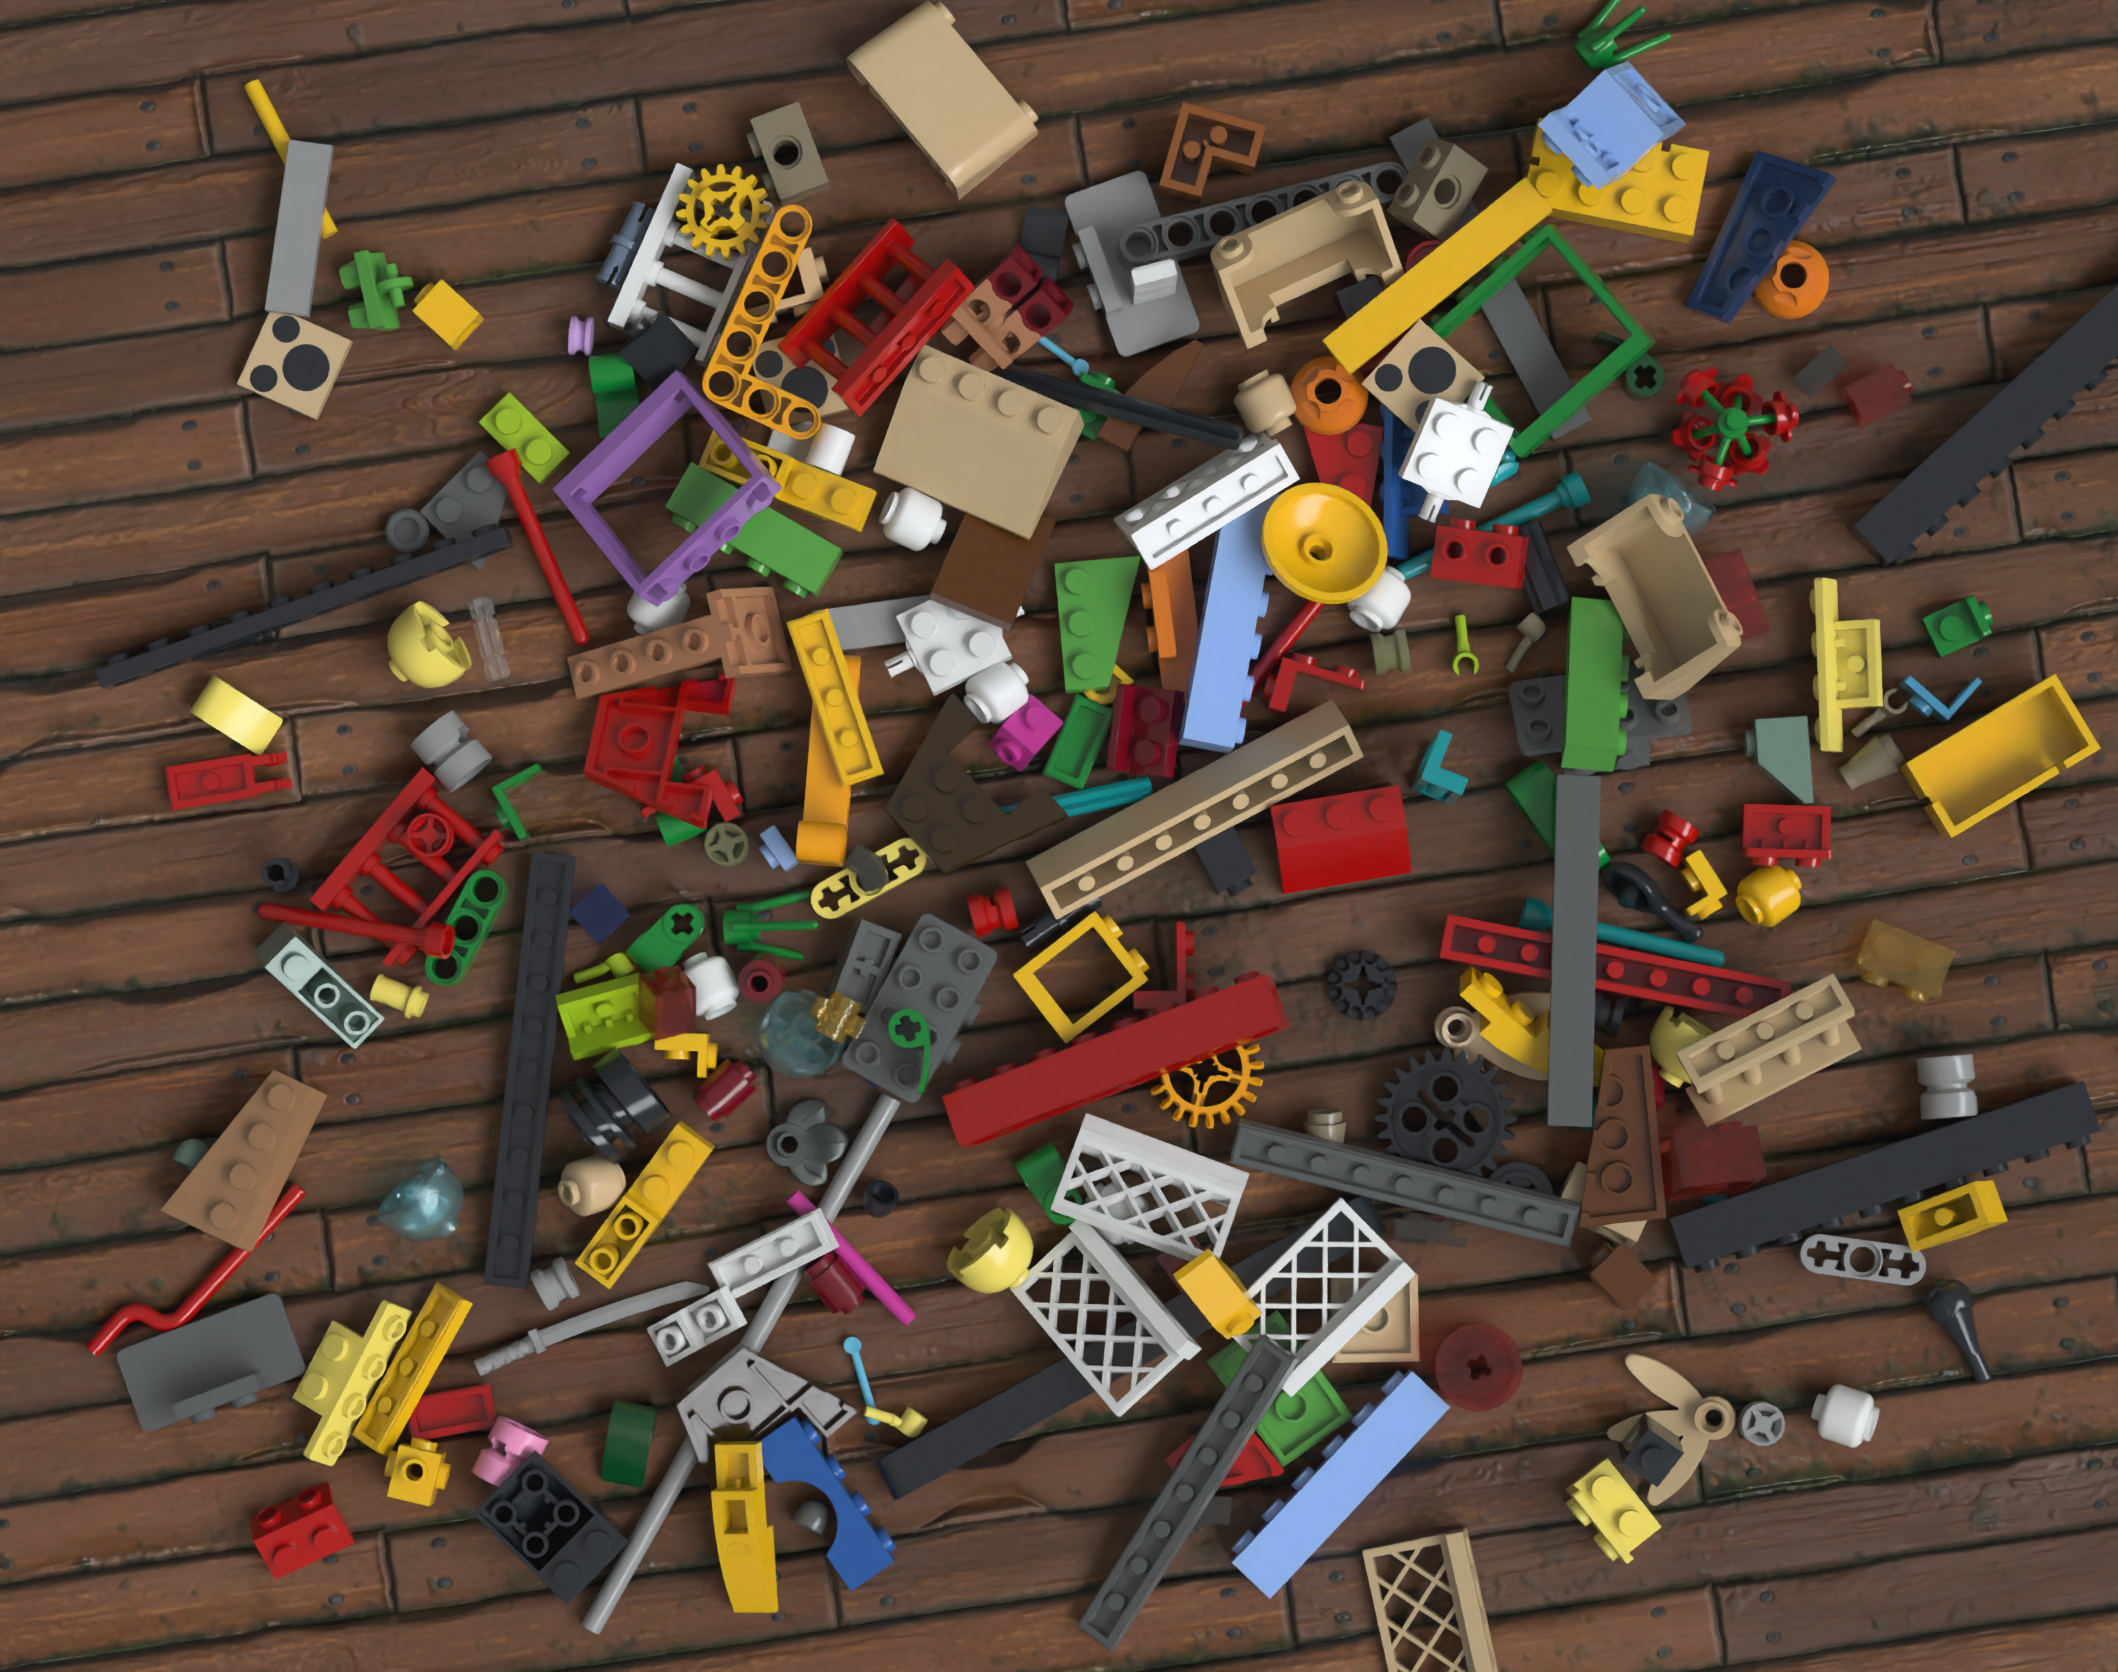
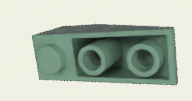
[254,921,385,1049]

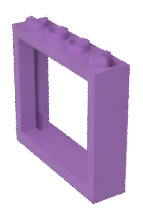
[553,370,782,607]

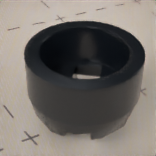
[862,1180,899,1218]

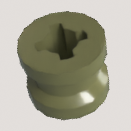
[1370,629,1411,676]
[704,822,750,867]

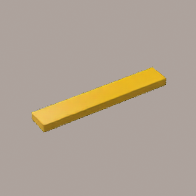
[1322,177,1553,376]

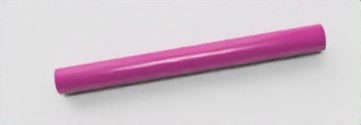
[786,1189,917,1327]

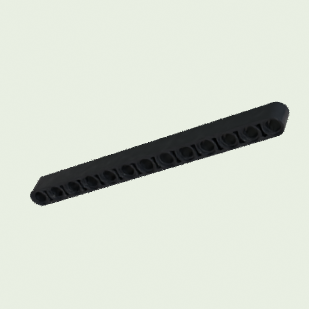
[874,1195,1387,1501]

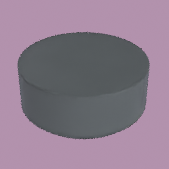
[386,509,430,553]

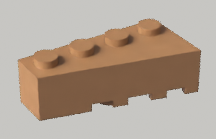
[160,1070,327,1253]

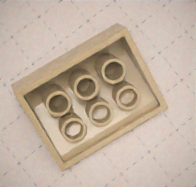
[873,345,1085,540]

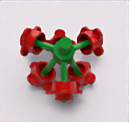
[1671,366,1799,491]

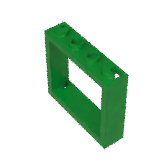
[1426,224,1656,458]

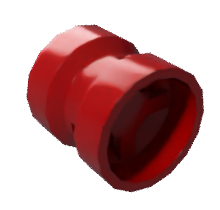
[1640,809,1700,869]
[407,813,455,859]
[966,886,1019,938]

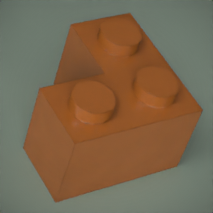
[1158,102,1266,205]

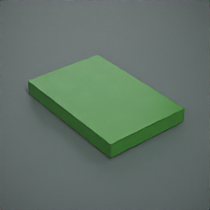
[1206,1310,1353,1467]

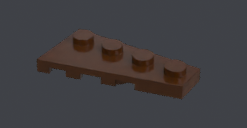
[1578,1043,1666,1228]

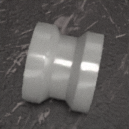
[530,1257,581,1311]
[1738,1401,1785,1446]

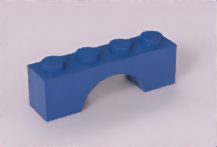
[760,1415,897,1591]

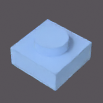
[759,825,799,872]

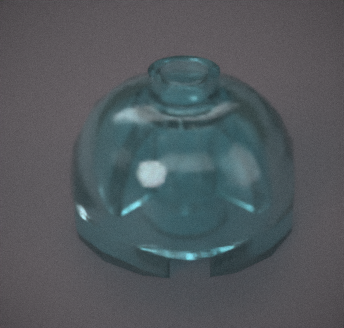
[1627,462,1716,538]
[756,989,846,1079]
[378,1156,464,1242]

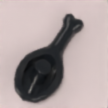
[1601,861,1704,944]

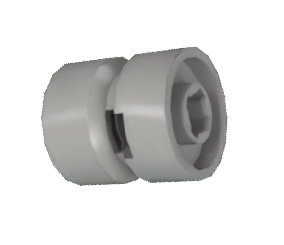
[411,710,492,793]
[1916,1054,1978,1119]

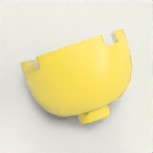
[387,601,472,688]
[1649,1006,1715,1088]
[947,1207,1034,1294]

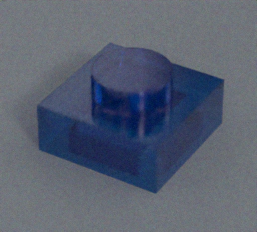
[570,883,632,945]

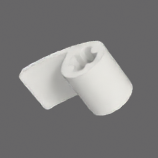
[767,421,855,477]

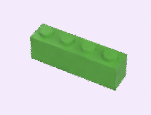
[665,462,843,599]
[1561,597,1630,772]

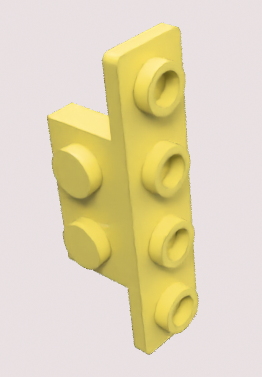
[1810,577,1883,753]
[293,1300,412,1466]

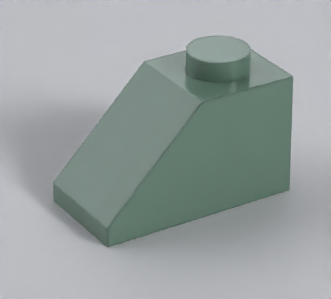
[1744,716,1814,805]

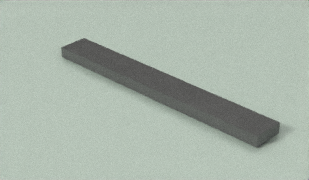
[1389,117,1592,442]
[1546,775,1601,1127]
[1229,1118,1580,1247]
[1077,1334,1300,1651]

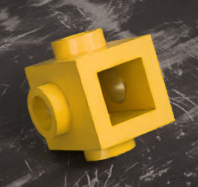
[385,1437,451,1506]

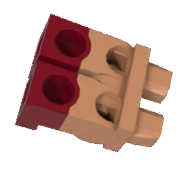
[941,244,1074,372]

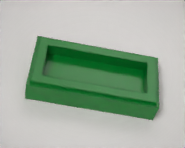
[1043,694,1113,790]

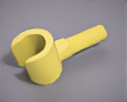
[863,1406,927,1438]

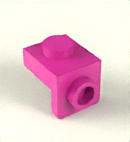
[989,694,1064,772]

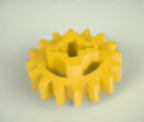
[676,164,772,261]

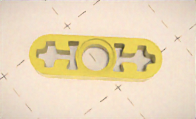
[811,838,927,919]

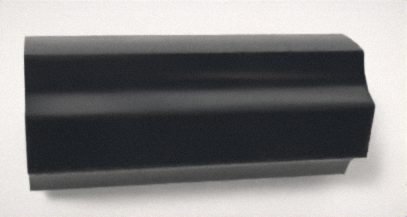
[1518,520,1571,615]

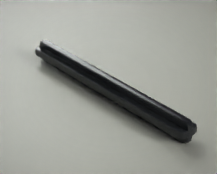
[1000,364,1244,450]

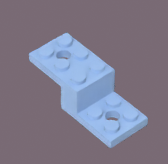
[1538,61,1686,190]

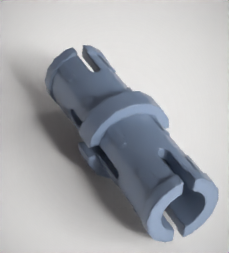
[595,201,655,290]

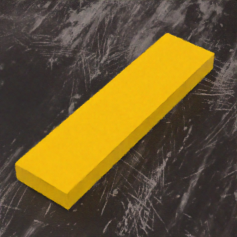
[786,609,884,788]
[352,1282,473,1457]

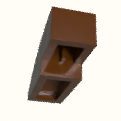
[1097,340,1203,456]

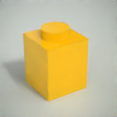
[412,279,484,351]

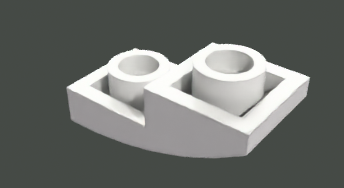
[647,1285,747,1367]

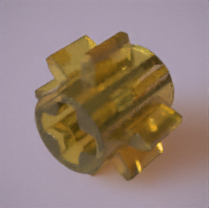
[809,990,867,1044]

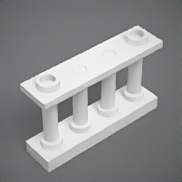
[608,163,774,367]

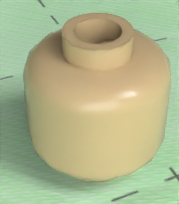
[1234,369,1296,437]
[558,1154,626,1216]

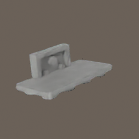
[1065,171,1200,357]

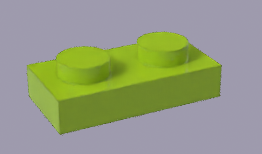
[479,392,571,485]

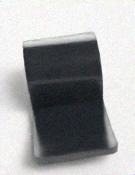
[1020,205,1069,290]

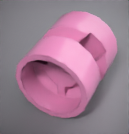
[472,1415,549,1487]

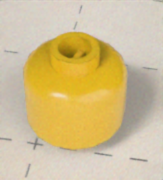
[1735,865,1801,927]

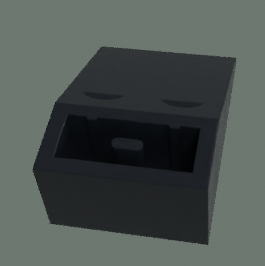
[473,1450,629,1605]

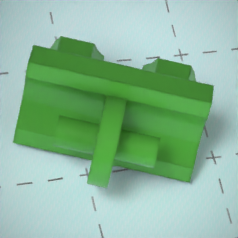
[339,250,414,331]

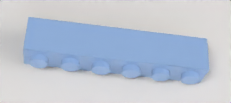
[1178,494,1280,754]
[1231,1369,1450,1599]

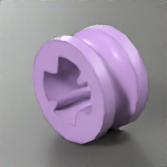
[568,316,594,356]

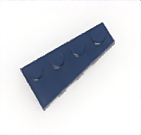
[1686,150,1836,324]

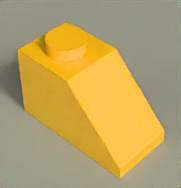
[1897,1180,2008,1252]
[1173,1248,1262,1340]

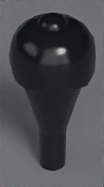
[1923,1279,1992,1384]

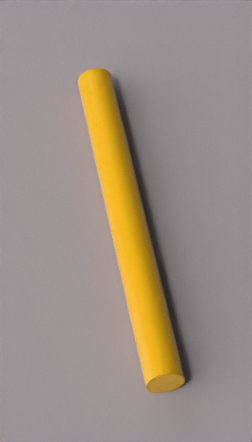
[244,79,338,239]

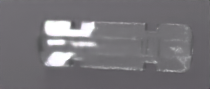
[468,597,510,682]

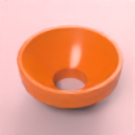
[1752,240,1829,319]
[1290,356,1368,436]

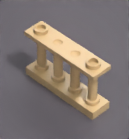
[1676,973,1861,1127]

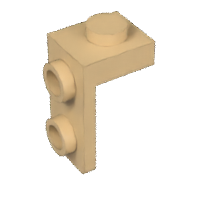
[746,247,829,326]

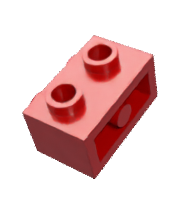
[1430,518,1529,589]

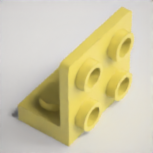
[1565,1457,1661,1564]

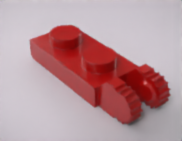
[165,752,292,811]

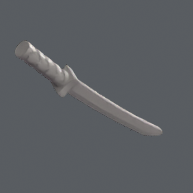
[474,1281,710,1376]

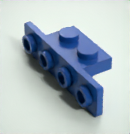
[1380,403,1449,560]

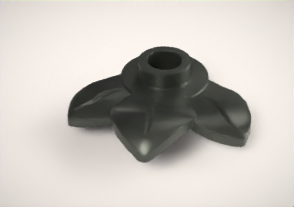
[765,1099,852,1186]

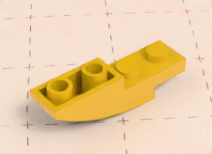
[698,430,877,533]
[1459,966,1604,1087]
[575,1121,715,1289]
[711,1441,778,1613]

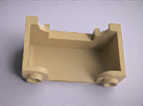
[846,0,1039,200]
[1210,180,1404,349]
[1567,494,1743,700]

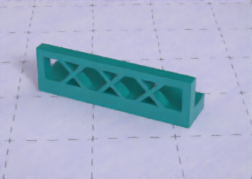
[1411,729,1468,805]

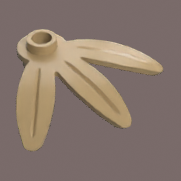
[1434,991,1550,1129]
[1607,1353,1736,1506]

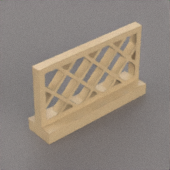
[1362,1527,1499,1672]

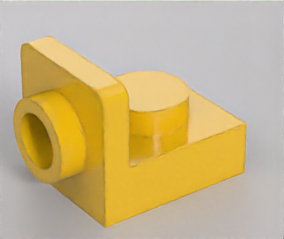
[1680,849,1728,920]
[654,1032,718,1078]

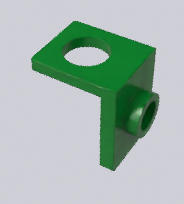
[492,763,544,842]

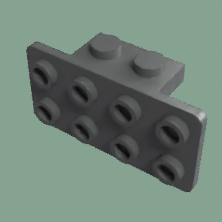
[1508,665,1692,776]
[842,914,998,1103]
[117,1293,306,1431]

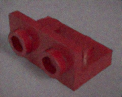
[1107,684,1185,778]

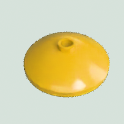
[1261,483,1388,604]

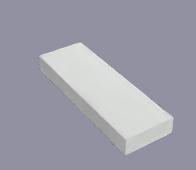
[1130,259,1178,305]
[708,1208,840,1299]

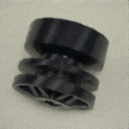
[558,1047,673,1164]

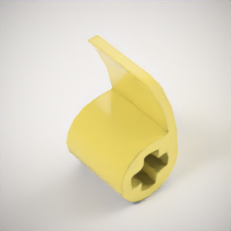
[190,675,283,755]

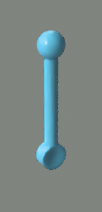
[1037,336,1089,377]
[844,1337,881,1425]

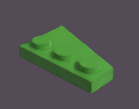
[1054,556,1141,694]

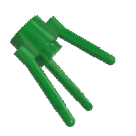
[1572,0,1671,73]
[723,890,818,961]

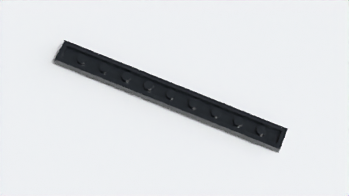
[95,523,515,690]
[484,852,577,1289]

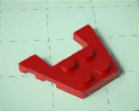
[584,673,737,829]

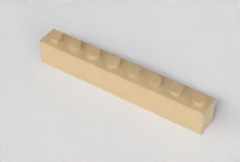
[1026,699,1364,920]

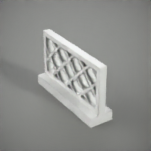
[1114,431,1300,570]
[1050,1113,1250,1261]
[1232,1197,1416,1397]
[1010,1219,1201,1417]

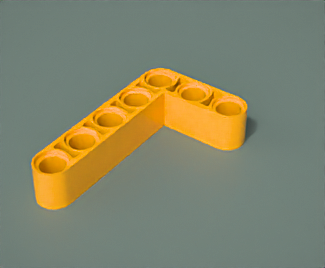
[701,204,821,439]
[796,655,861,867]

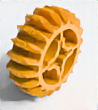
[1150,1044,1264,1129]

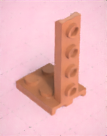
[567,587,793,699]

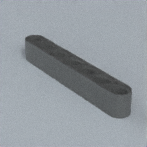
[1117,162,1408,270]

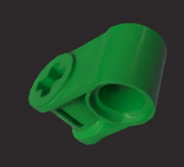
[625,903,705,983]
[1013,1140,1084,1226]

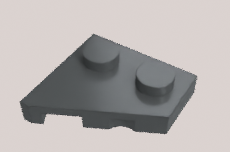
[420,450,508,571]

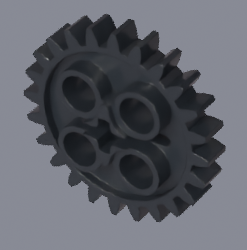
[1375,1047,1518,1178]

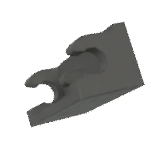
[824,917,902,1014]

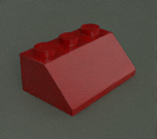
[1269,785,1412,894]

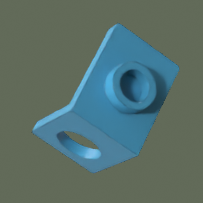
[1898,675,1982,723]

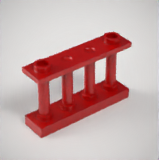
[777,217,975,417]
[309,767,506,969]

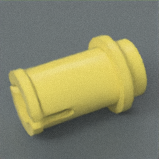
[370,974,429,1018]

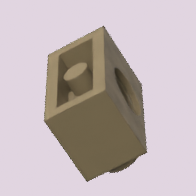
[746,101,831,207]
[1387,136,1488,242]

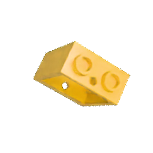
[1013,911,1150,1044]

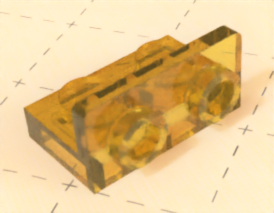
[1853,919,1955,1004]

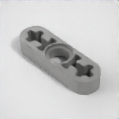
[1798,1234,1926,1285]

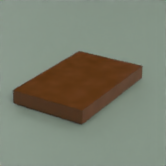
[929,513,1056,631]

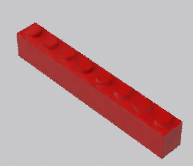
[1437,914,1792,1019]
[942,971,1290,1149]

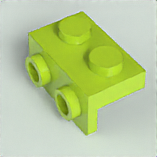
[555,972,656,1060]

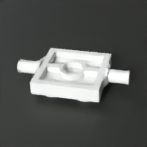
[1398,379,1514,523]
[884,600,1025,696]

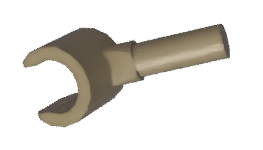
[1505,612,1546,673]
[1851,689,1908,739]

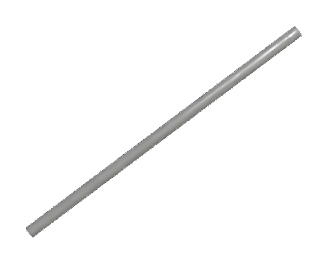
[580,1092,901,1635]

